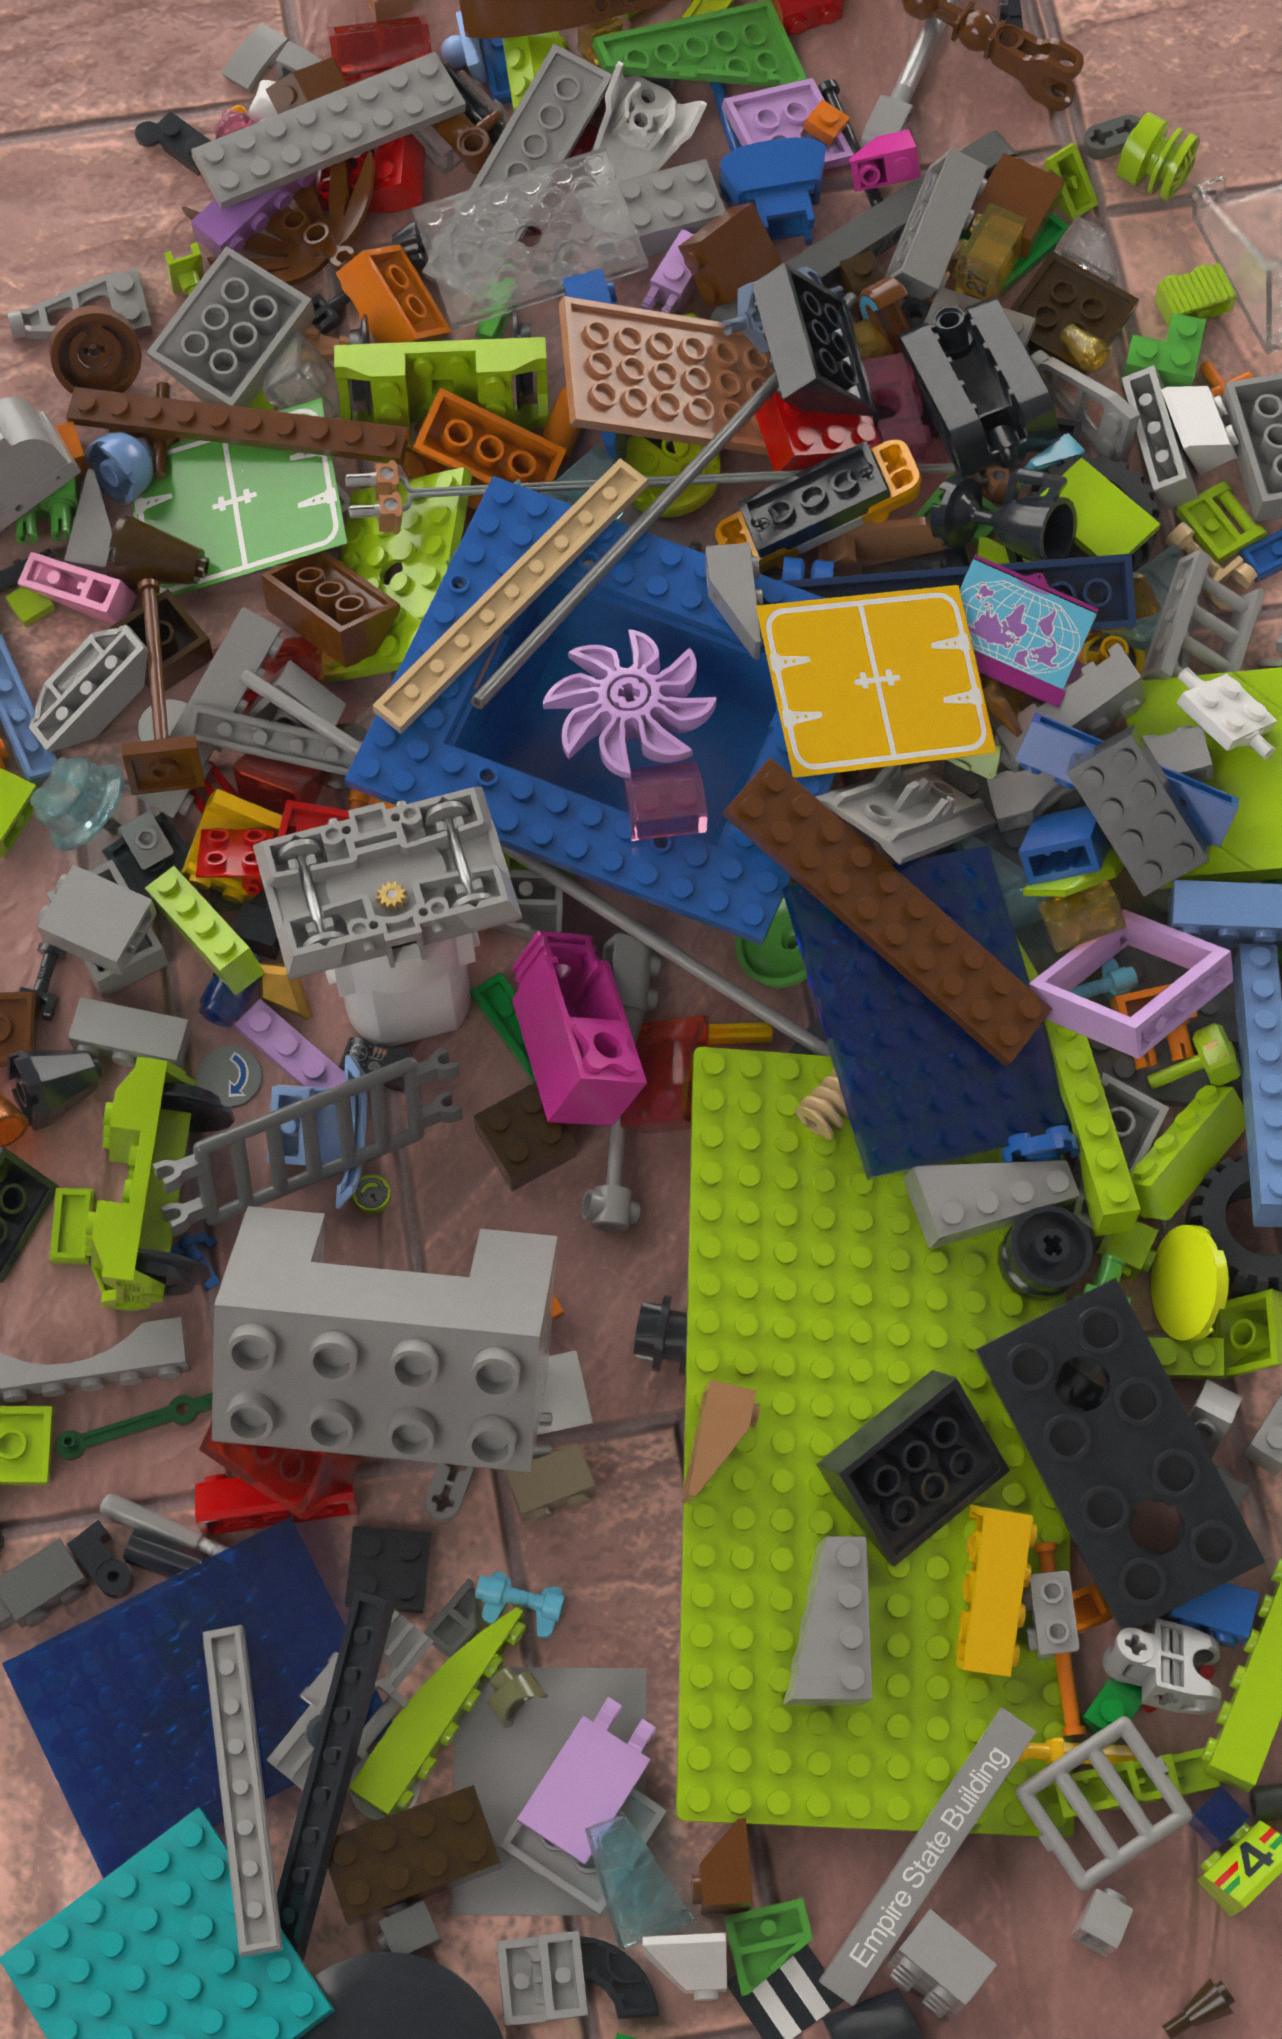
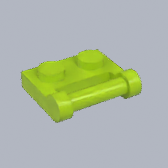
[1176,480,1268,564]

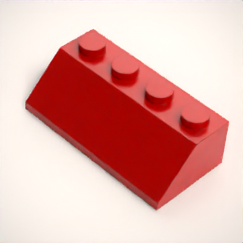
[195,1457,359,1537]

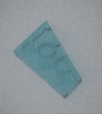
[585,1815,697,1949]

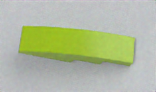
[1055,1748,1220,1819]

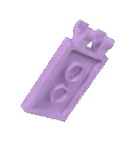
[517,1697,656,1865]

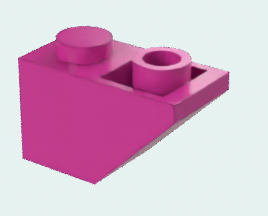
[849,129,921,192]

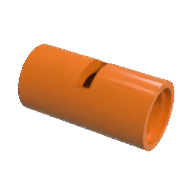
[541,387,582,464]

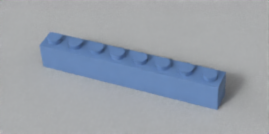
[1232,944,1282,1227]

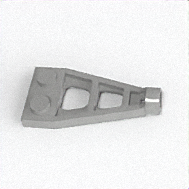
[7,269,153,340]
[1030,350,1141,463]

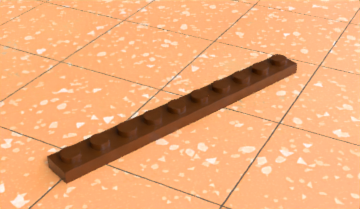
[66,387,410,465]

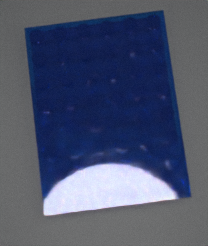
[782,845,1073,1180]
[2,1517,393,1879]

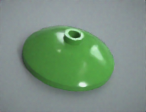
[735,883,837,988]

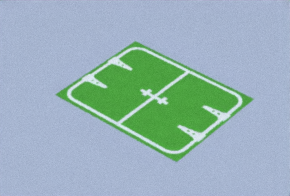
[132,398,347,596]

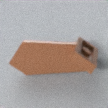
[818,517,948,574]

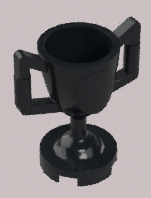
[930,468,1077,563]

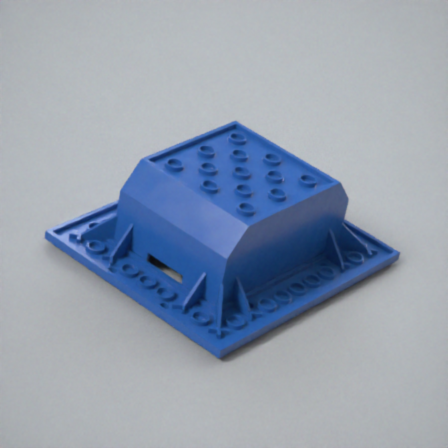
[344,476,837,946]

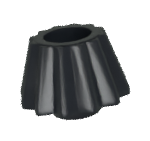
[391,221,432,267]

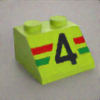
[1197,1820,1282,1917]

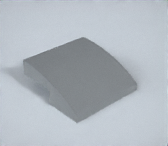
[496,1931,588,2027]

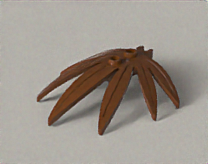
[182,151,375,286]

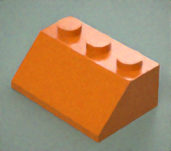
[336,244,452,344]

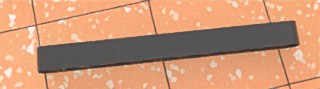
[710,130,1019,322]

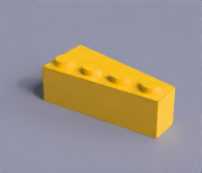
[955,1505,1037,1677]

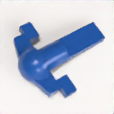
[170,1232,220,1291]

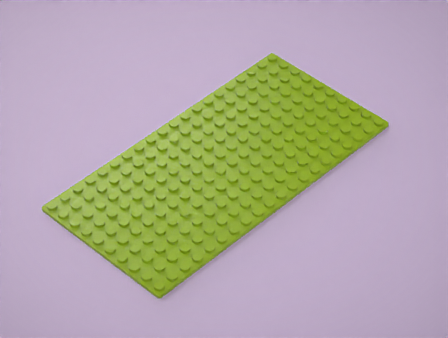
[676,1047,1074,1838]

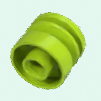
[1116,112,1200,202]

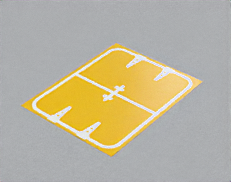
[756,585,997,778]

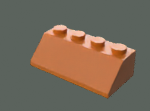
[412,388,567,495]

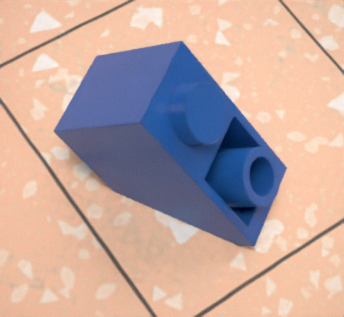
[1166,1583,1260,1648]

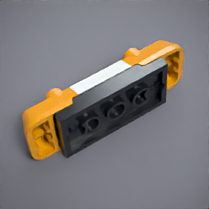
[715,440,921,573]

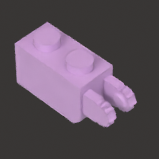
[641,229,698,314]

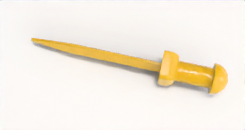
[1017,1737,1138,1766]

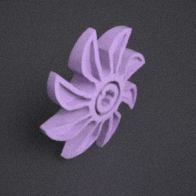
[543,629,717,779]

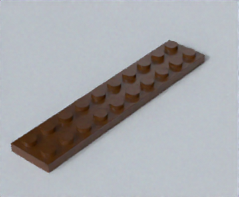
[721,757,1052,1066]

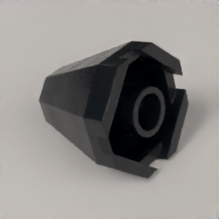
[6,1050,103,1131]

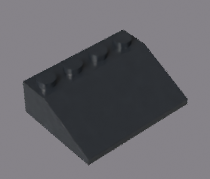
[752,263,877,417]
[816,1370,1010,1567]

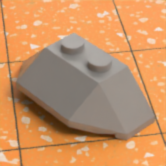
[29,625,148,753]

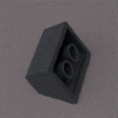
[0,1146,59,1283]

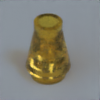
[1060,324,1110,372]

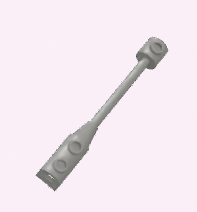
[581,933,661,1232]

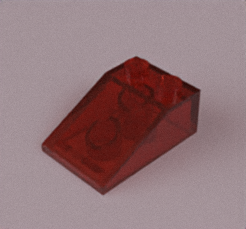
[620,1015,709,1134]

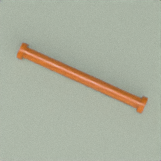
[1033,1542,1087,1737]

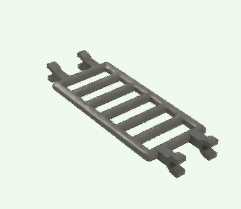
[153,1047,463,1237]

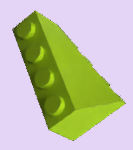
[502,31,569,110]

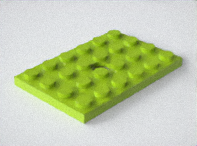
[318,467,472,684]

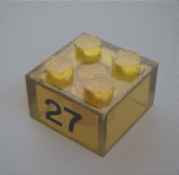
[952,203,1027,300]

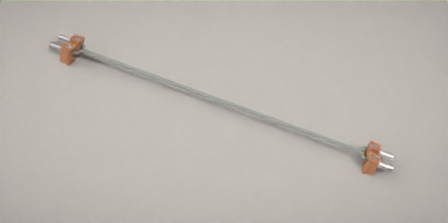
[345,452,1031,534]

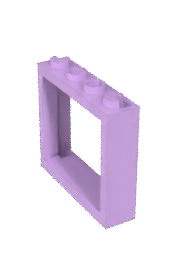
[1029,909,1233,1059]

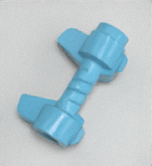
[1069,958,1138,1000]
[475,1571,565,1639]

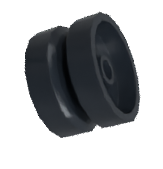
[997,1205,1093,1301]

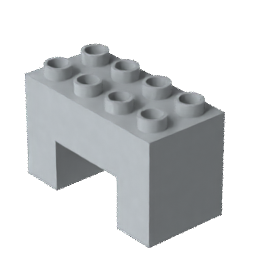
[212,1206,558,1472]

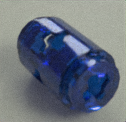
[199,951,263,1027]

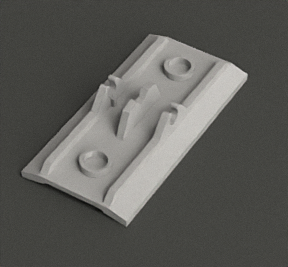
[816,764,997,865]

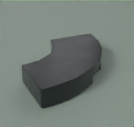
[580,1936,659,2019]

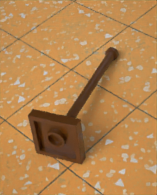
[121,578,205,795]

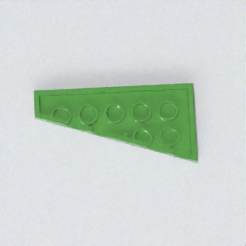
[591,0,807,87]

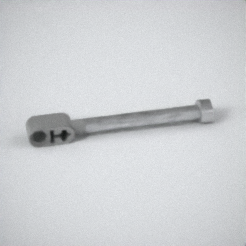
[859,0,957,149]

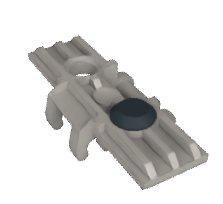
[267,1609,434,1790]

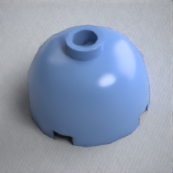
[85,433,153,504]

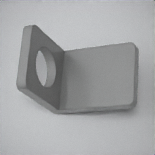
[118,811,173,870]

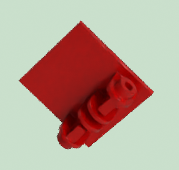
[196,828,275,895]

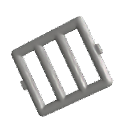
[1015,1716,1193,1891]

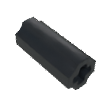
[123,1528,210,1588]

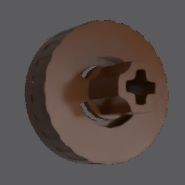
[49,305,142,394]

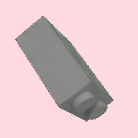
[37,865,157,976]

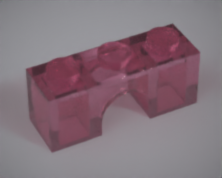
[862,353,931,462]

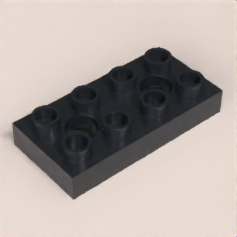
[974,1278,1266,1631]

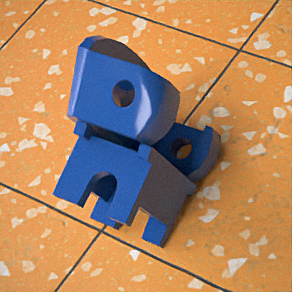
[719,137,826,246]

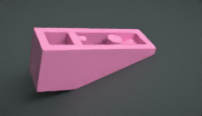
[17,552,137,624]

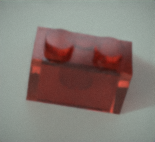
[232,753,323,814]

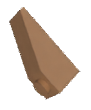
[681,1380,760,1504]

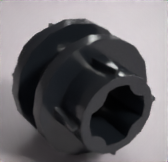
[633,1295,687,1376]

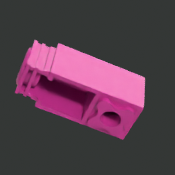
[512,931,647,1126]

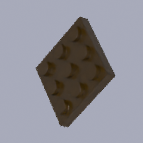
[1009,251,1139,377]

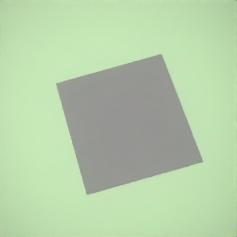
[451,1667,646,1916]

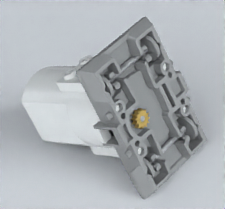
[253,787,522,1047]

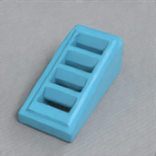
[1021,433,1085,487]

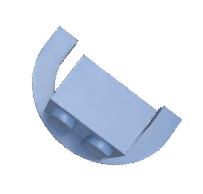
[267,1055,368,1209]

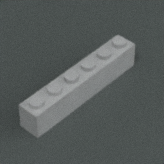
[135,607,285,819]

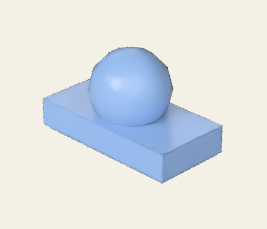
[440,11,488,85]

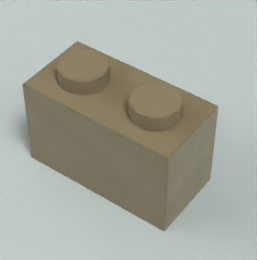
[505,1443,595,1523]

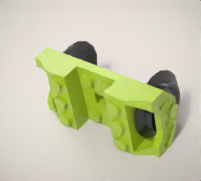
[334,308,549,444]
[85,1056,235,1311]

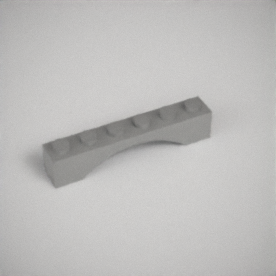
[987,726,1214,833]
[0,1317,190,1403]

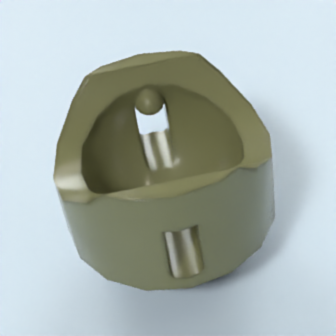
[487,1666,548,1728]

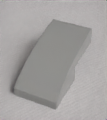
[221,23,290,93]

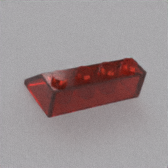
[199,1421,362,1520]

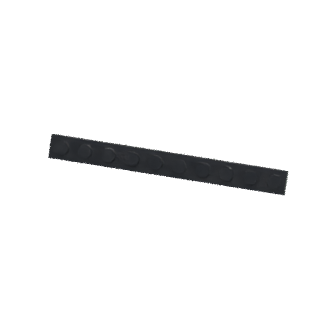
[277,1590,396,1962]

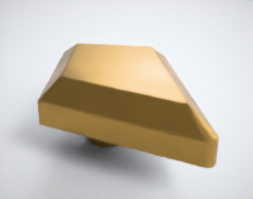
[259,962,313,1020]

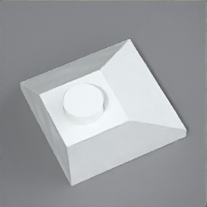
[642,1933,727,2001]

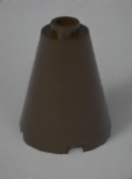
[107,515,209,586]

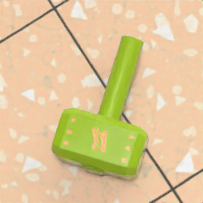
[1147,1023,1242,1090]

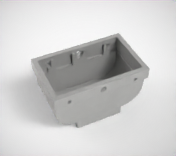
[0,397,81,532]

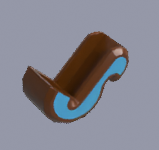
[858,277,911,362]

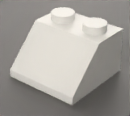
[1161,386,1239,475]

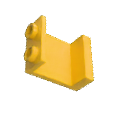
[181,789,282,904]

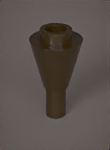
[1162,1978,1236,2039]

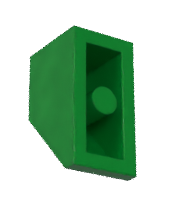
[1081,1665,1142,1745]

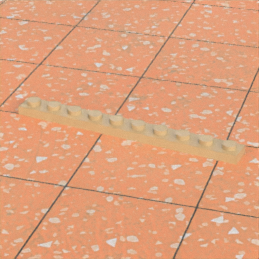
[373,458,648,734]

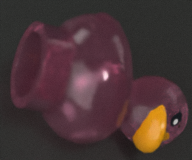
[214,105,254,139]

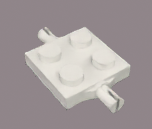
[1177,667,1277,760]

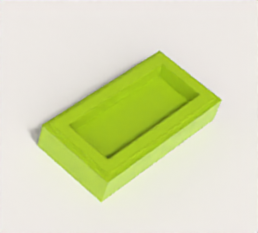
[49,1188,95,1265]

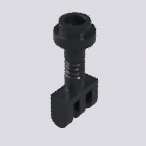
[312,291,352,335]
[19,941,67,1021]

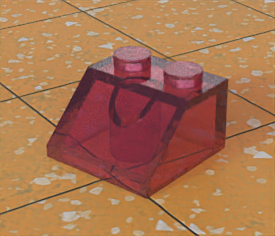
[622,761,708,841]

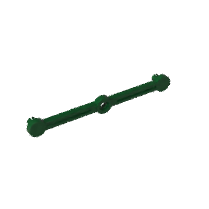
[56,1392,213,1461]

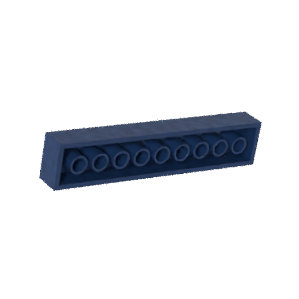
[780,553,1137,634]

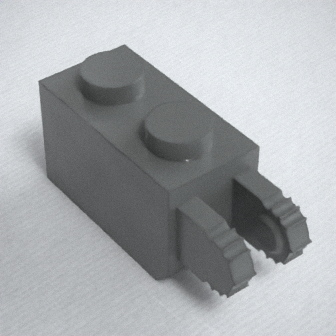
[0,1538,90,1631]

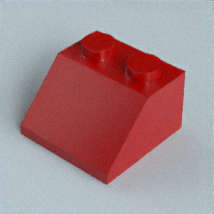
[771,0,844,36]

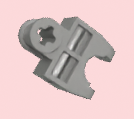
[1102,1618,1221,1714]

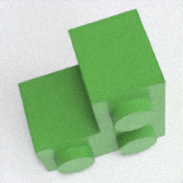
[1121,313,1206,387]

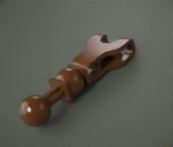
[902,0,1084,111]

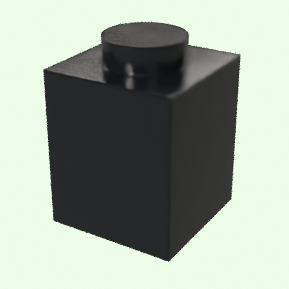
[233,901,280,960]

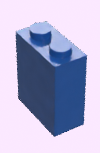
[1019,806,1111,885]

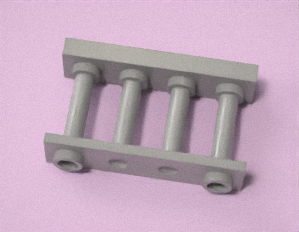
[1140,549,1265,680]

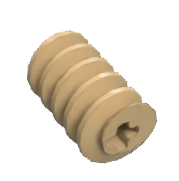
[795,1057,875,1140]

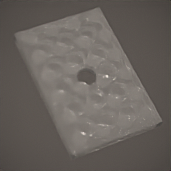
[411,147,648,331]

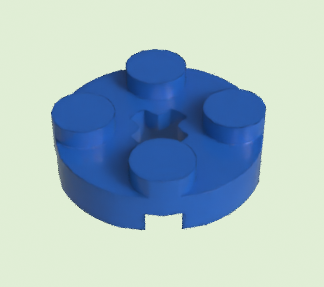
[1001,1125,1080,1163]

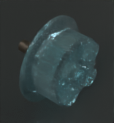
[30,755,124,851]

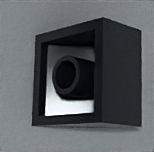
[822,1988,923,2039]

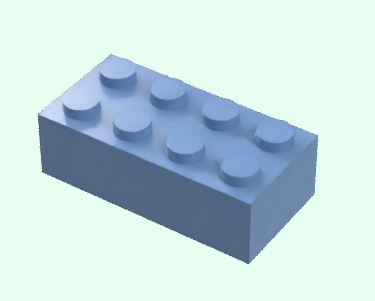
[1167,880,1282,949]

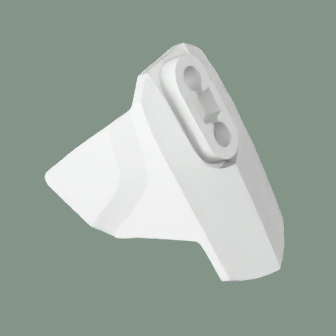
[587,61,707,187]

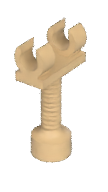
[1165,522,1258,610]

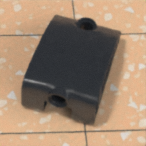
[897,296,1060,477]

